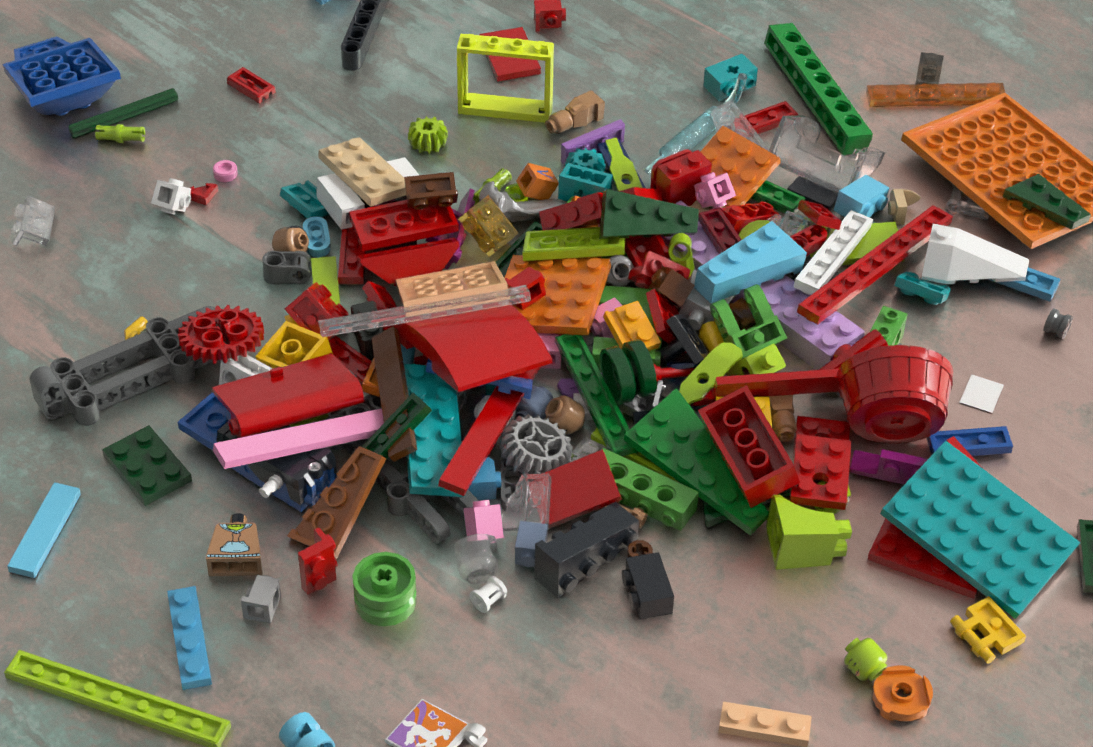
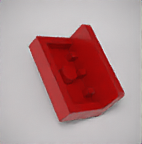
[625,235,670,268]
[628,251,690,289]
[298,527,338,595]

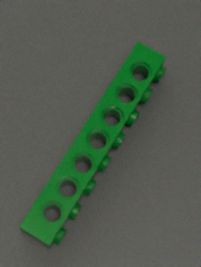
[764,23,873,155]

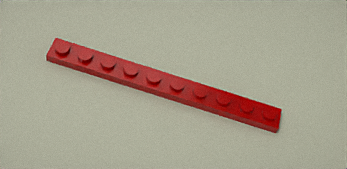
[797,205,953,325]

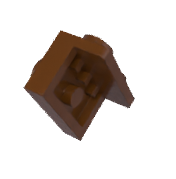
[404,172,458,210]

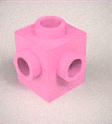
[693,172,736,209]

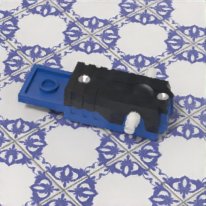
[178,392,337,512]

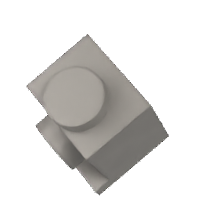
[241,575,281,623]

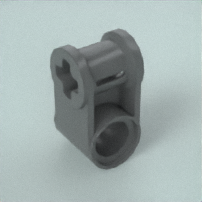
[262,251,311,284]

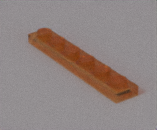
[866,82,1006,107]

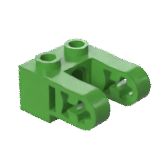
[710,284,787,361]

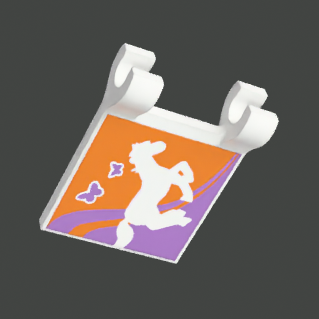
[385,699,487,747]

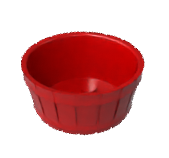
[837,345,953,444]

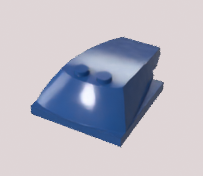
[2,36,121,116]

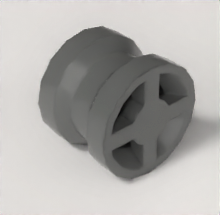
[1043,308,1073,339]

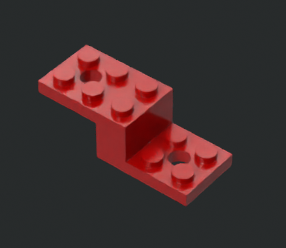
[790,416,851,510]

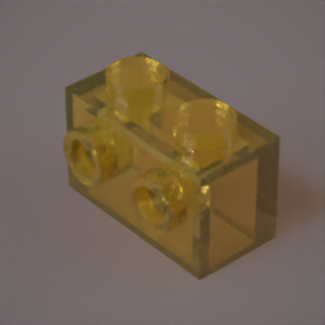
[458,195,519,257]

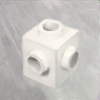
[151,178,191,215]

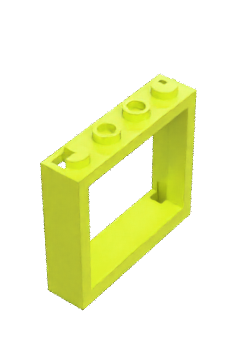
[457,34,554,123]

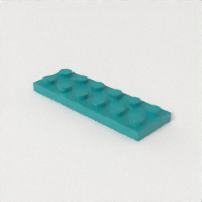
[404,364,465,497]

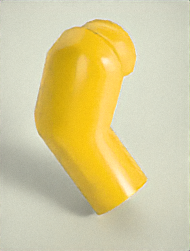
[124,316,148,340]

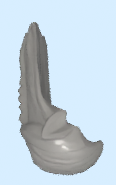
[479,181,565,223]

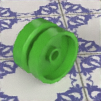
[352,552,417,626]

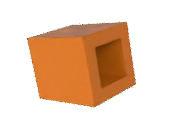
[516,163,559,200]

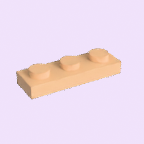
[718,701,812,747]

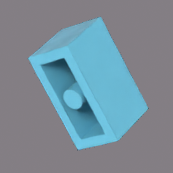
[833,175,889,218]

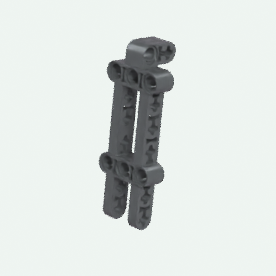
[30,306,227,426]
[326,370,478,544]

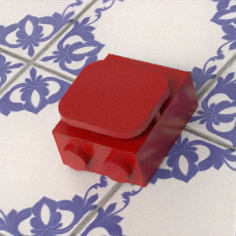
[650,149,712,206]

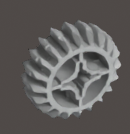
[499,414,573,478]

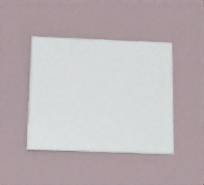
[960,374,1004,413]

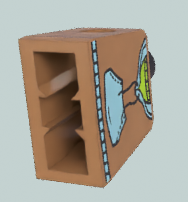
[206,513,263,576]

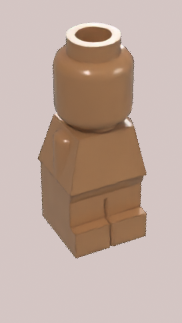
[545,90,605,134]
[769,395,797,442]

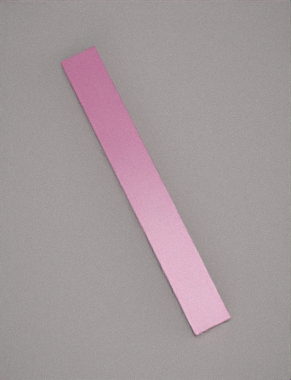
[213,409,384,469]

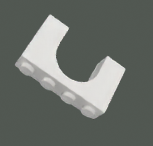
[316,157,419,230]

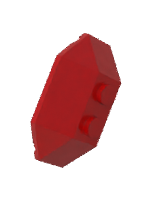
[357,237,460,286]

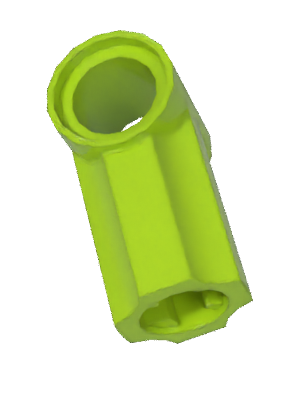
[669,233,695,279]

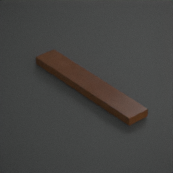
[372,326,417,462]

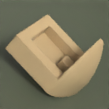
[888,189,921,225]

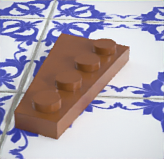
[287,446,386,559]

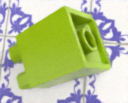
[766,495,852,570]

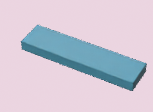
[7,482,81,578]

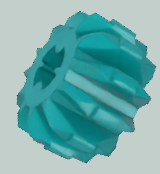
[565,147,605,172]

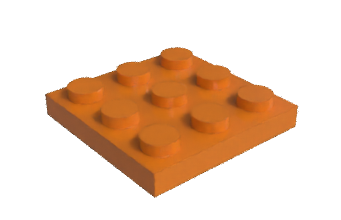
[700,126,781,207]

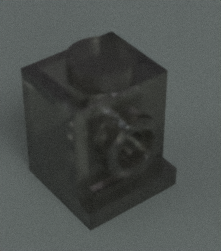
[915,52,944,91]

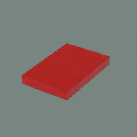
[480,27,541,82]
[527,449,622,529]

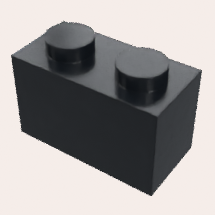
[622,552,674,620]

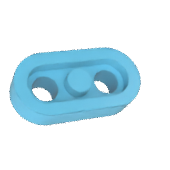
[303,217,331,258]

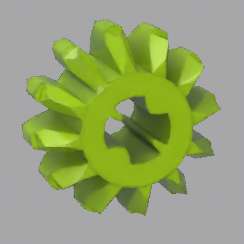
[408,116,448,154]

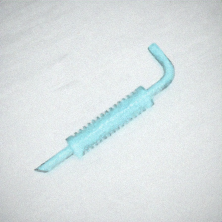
[643,73,747,175]

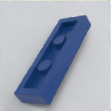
[927,426,1013,456]

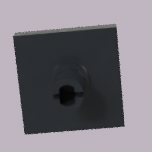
[659,314,710,365]

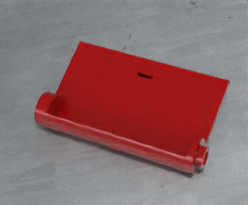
[212,353,364,438]

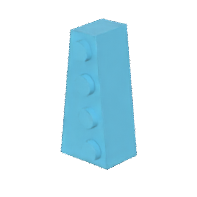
[694,221,807,303]

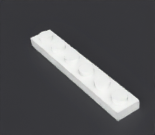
[793,210,873,295]

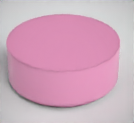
[213,160,238,182]

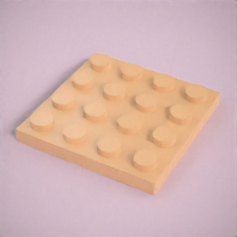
[396,261,508,314]

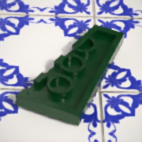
[599,189,699,239]

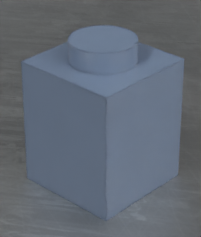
[515,521,548,567]

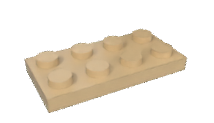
[318,137,406,207]

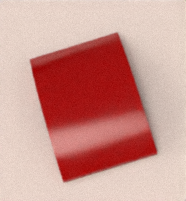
[382,297,552,392]

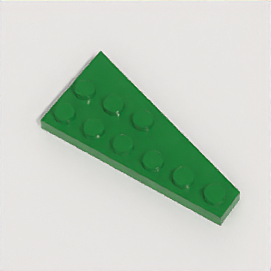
[624,388,769,536]

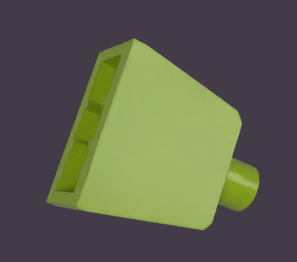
[726,344,786,376]

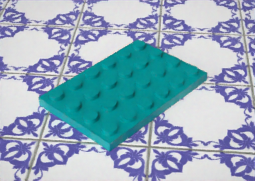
[880,441,1081,619]

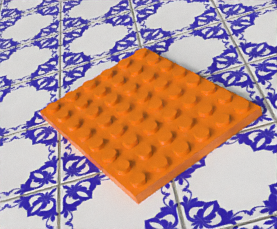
[901,93,1093,249]

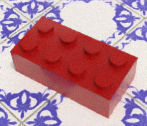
[698,385,800,508]

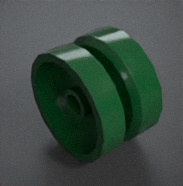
[600,339,657,405]

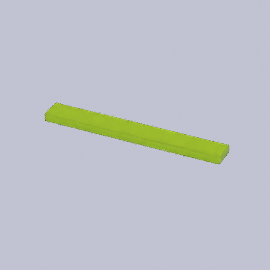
[4,650,231,747]

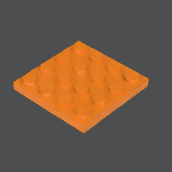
[501,255,611,335]

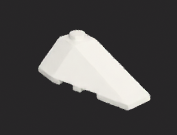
[921,224,1029,284]

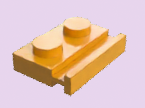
[603,301,661,351]

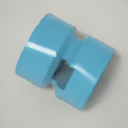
[279,712,335,747]

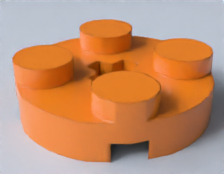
[872,665,933,721]

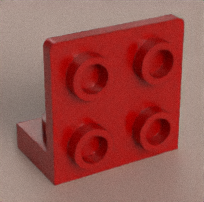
[285,282,350,340]

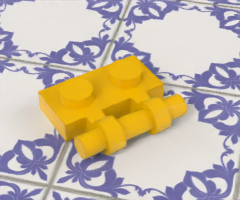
[950,596,1026,664]

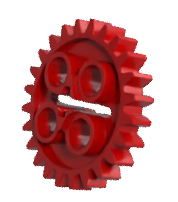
[178,305,265,364]

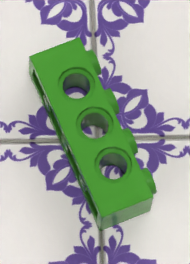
[602,448,699,531]

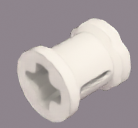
[469,576,507,613]

